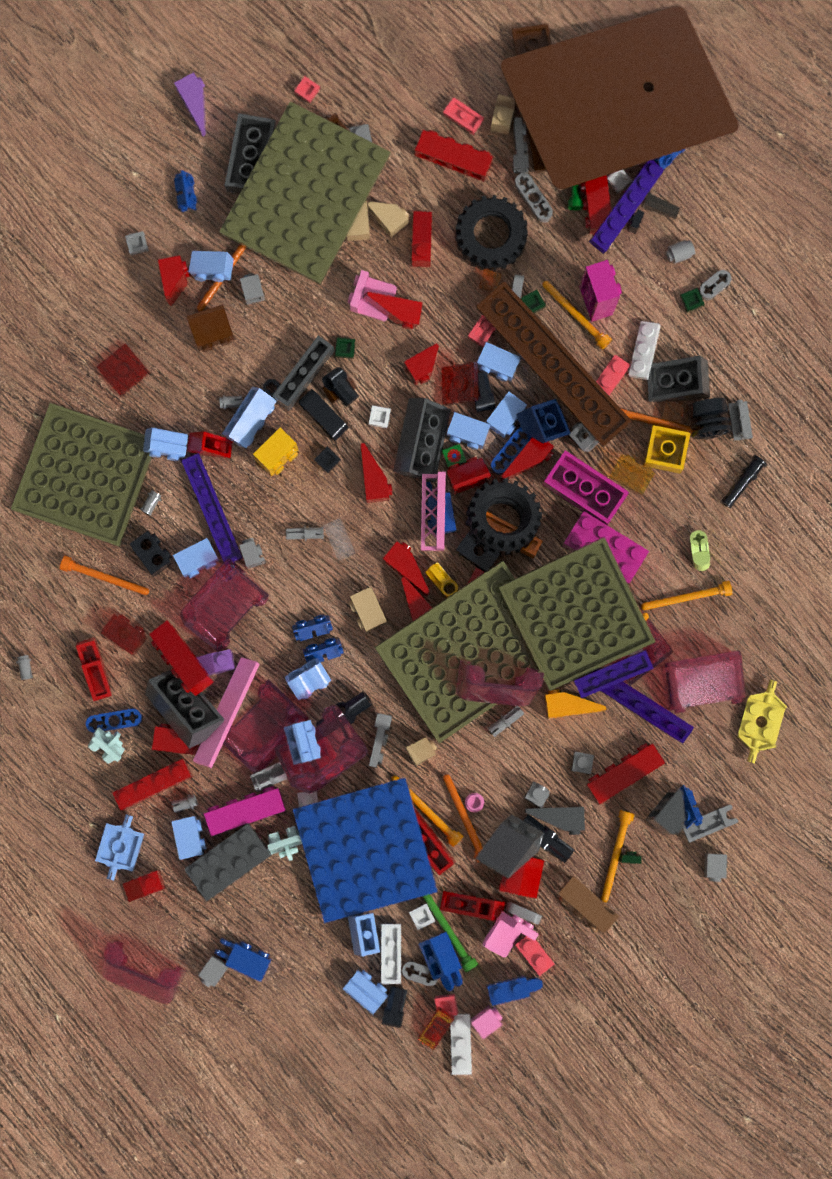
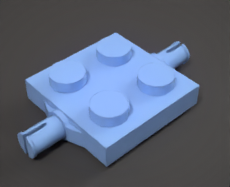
[95,814,144,881]

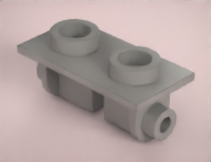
[728,400,753,441]
[249,759,292,792]

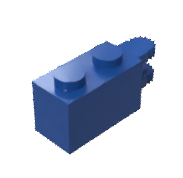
[426,482,456,535]
[419,932,463,991]
[214,938,272,982]
[487,976,543,1006]

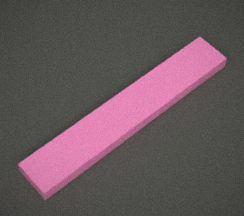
[193,657,260,768]

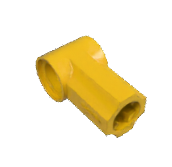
[425,562,458,598]

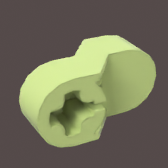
[690,530,710,571]

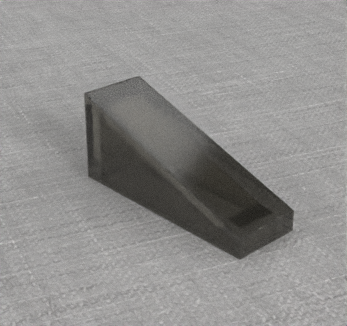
[643,193,680,219]

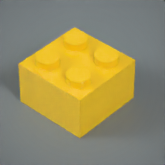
[643,425,691,474]
[253,427,298,477]

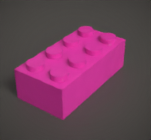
[579,260,622,322]
[543,450,629,525]
[562,511,649,585]

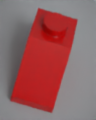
[404,343,439,385]
[187,431,233,458]
[123,870,166,902]

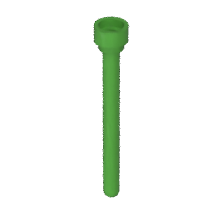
[422,894,479,973]

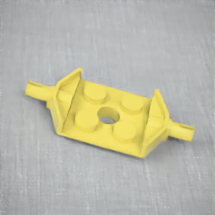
[737,680,787,764]

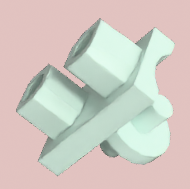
[88,727,125,764]
[267,826,302,861]

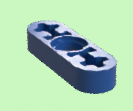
[491,427,531,475]
[86,709,142,733]

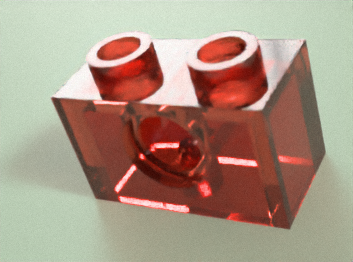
[100,614,148,656]

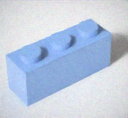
[222,386,276,448]

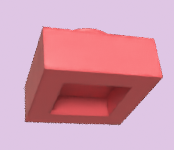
[294,76,320,104]
[435,994,458,1017]

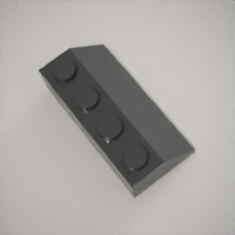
[393,398,451,482]
[145,670,224,748]
[645,789,685,835]

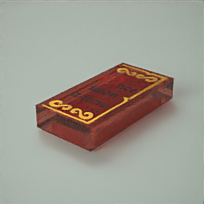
[417,1006,455,1050]

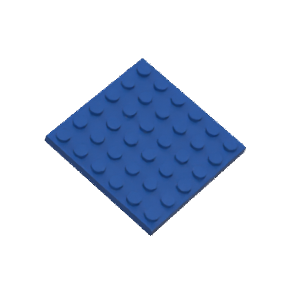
[293,777,438,923]

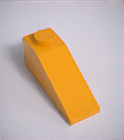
[544,689,606,719]

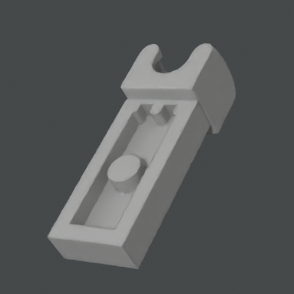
[513,117,529,174]
[369,713,392,768]
[683,804,738,843]

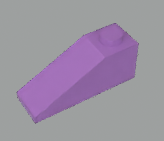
[174,72,206,136]
[196,649,236,676]

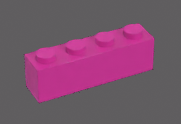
[204,786,286,836]

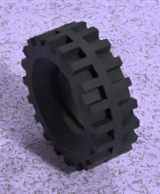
[455,195,528,271]
[466,478,542,555]

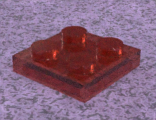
[96,343,150,397]
[442,362,478,406]

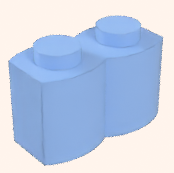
[284,657,331,700]

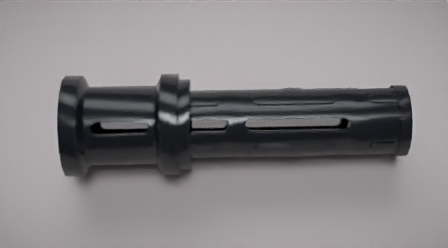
[721,455,767,509]

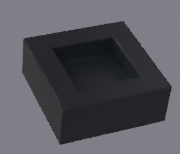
[628,209,645,234]
[314,446,341,474]

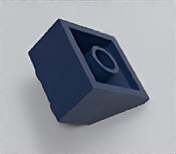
[516,399,571,443]

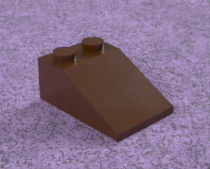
[186,305,235,352]

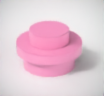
[465,793,484,812]

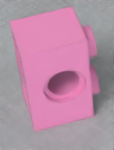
[470,1006,503,1039]

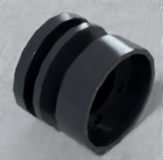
[686,398,732,440]

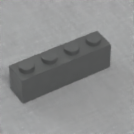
[273,335,334,411]

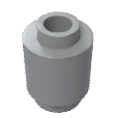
[666,240,695,264]

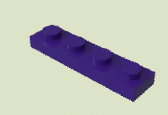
[574,650,654,698]

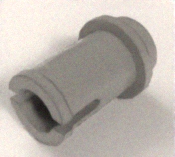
[219,395,243,410]
[140,490,162,516]
[16,655,33,680]
[172,794,198,813]

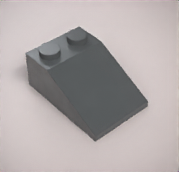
[647,356,710,402]
[476,814,544,878]

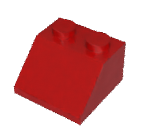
[158,255,190,306]
[446,457,491,495]
[498,858,545,899]

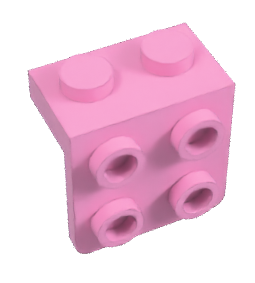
[348,270,397,321]
[483,911,539,957]

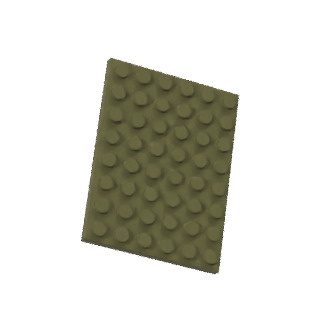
[219,101,391,285]
[374,561,541,743]

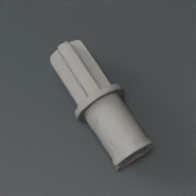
[286,526,324,541]
[488,706,524,737]

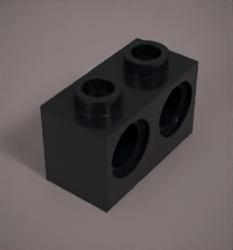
[129,531,172,577]

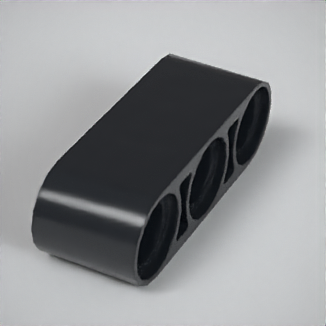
[298,389,349,441]

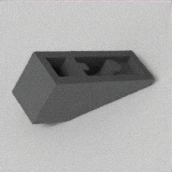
[525,807,585,835]

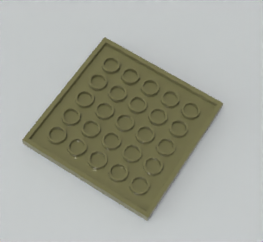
[11,403,152,547]
[499,536,655,691]

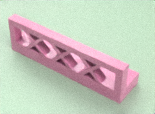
[421,472,446,551]

